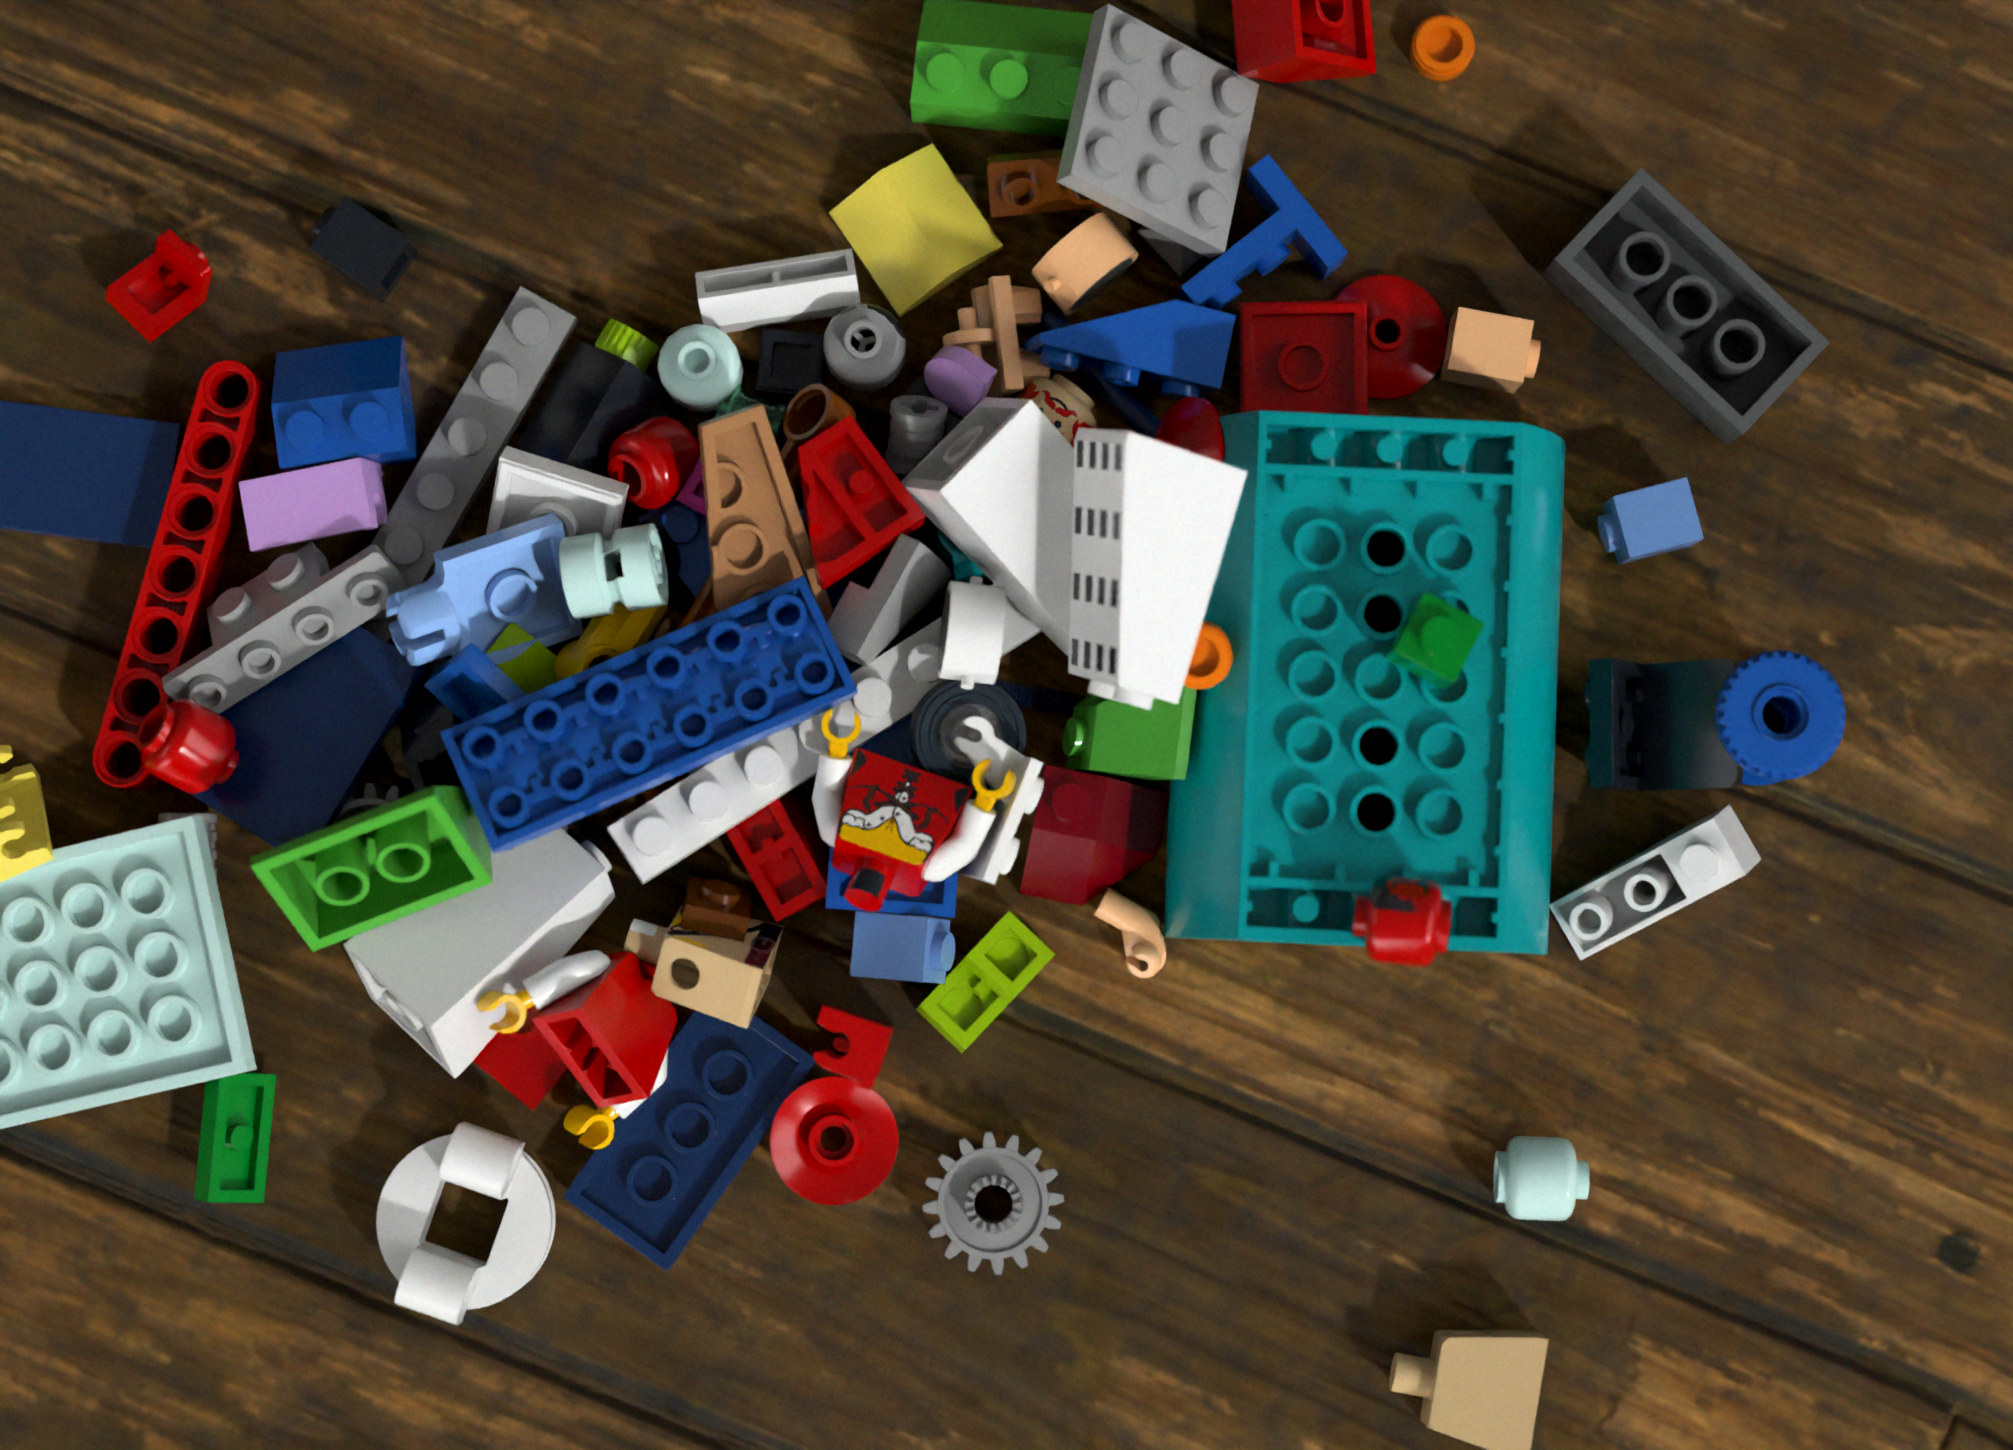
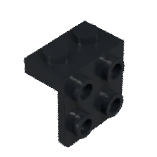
[1584,658,1743,793]

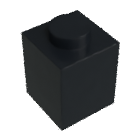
[309,196,419,303]

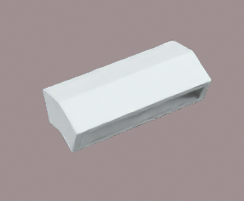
[695,248,861,333]

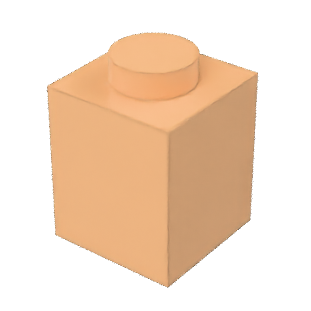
[1439,307,1541,394]

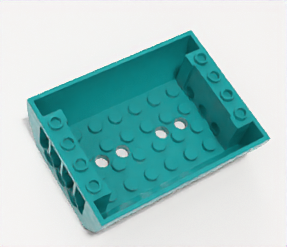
[1163,410,1565,955]

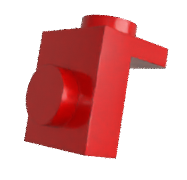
[105,228,212,343]

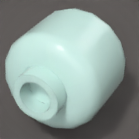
[657,324,743,413]
[1493,1136,1590,1221]

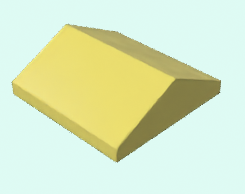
[829,143,1003,318]

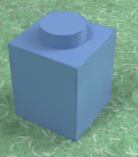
[1597,477,1704,565]
[850,911,955,984]

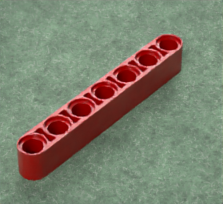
[92,360,270,791]

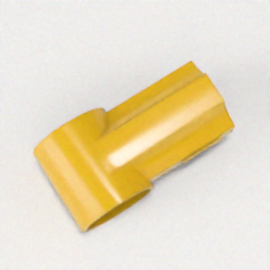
[554,576,669,682]

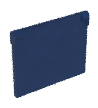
[189,626,428,848]

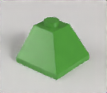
[1062,686,1197,781]

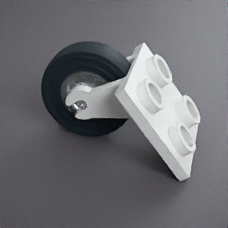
[909,680,1044,885]

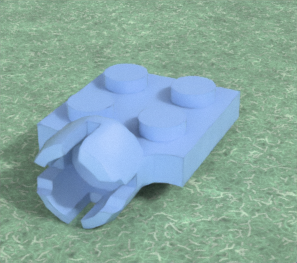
[386,513,583,666]

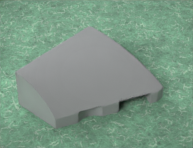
[827,533,953,667]

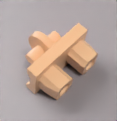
[942,275,1050,398]

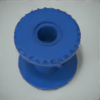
[1715,651,1846,786]

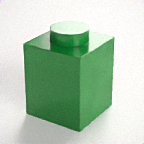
[1384,591,1485,690]

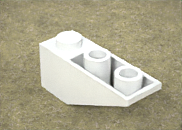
[1550,804,1761,961]

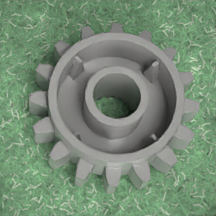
[923,1130,1064,1275]

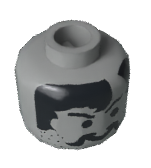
[823,303,907,392]

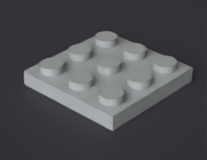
[1056,3,1259,259]

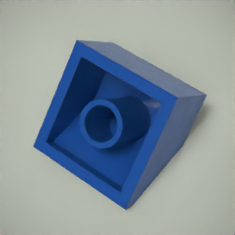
[271,336,420,472]

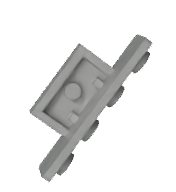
[162,541,409,715]

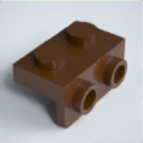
[985,148,1106,218]

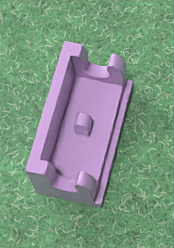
[238,457,387,553]

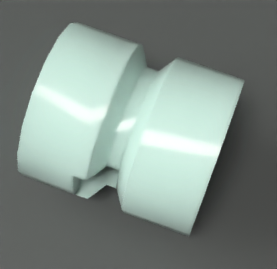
[559,523,669,620]

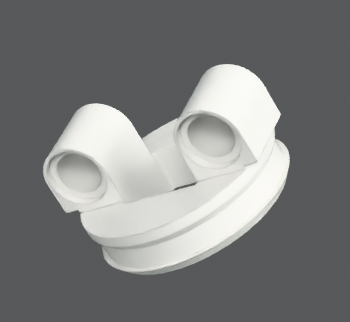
[376,1122,556,1325]

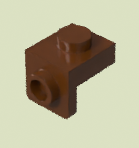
[680,876,752,942]

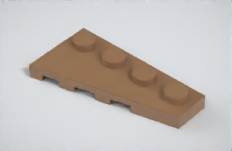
[698,403,833,624]

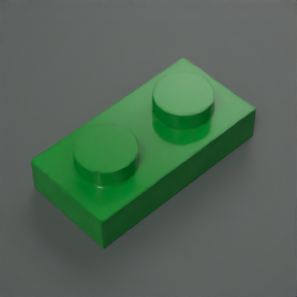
[194,1072,276,1203]

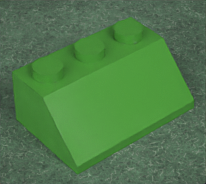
[910,0,1093,138]
[250,786,493,952]

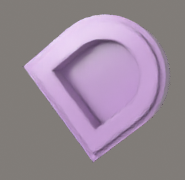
[924,346,998,419]

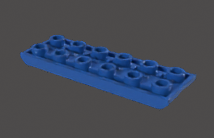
[440,576,858,853]

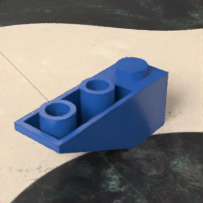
[1023,299,1236,401]

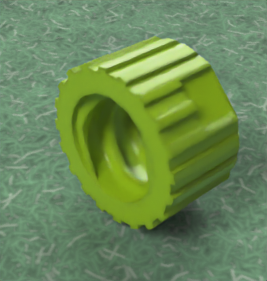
[595,319,659,372]

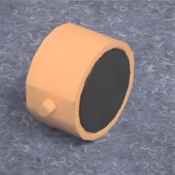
[1032,212,1138,315]

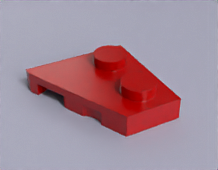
[796,415,926,590]

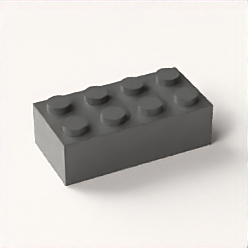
[1542,167,1830,446]

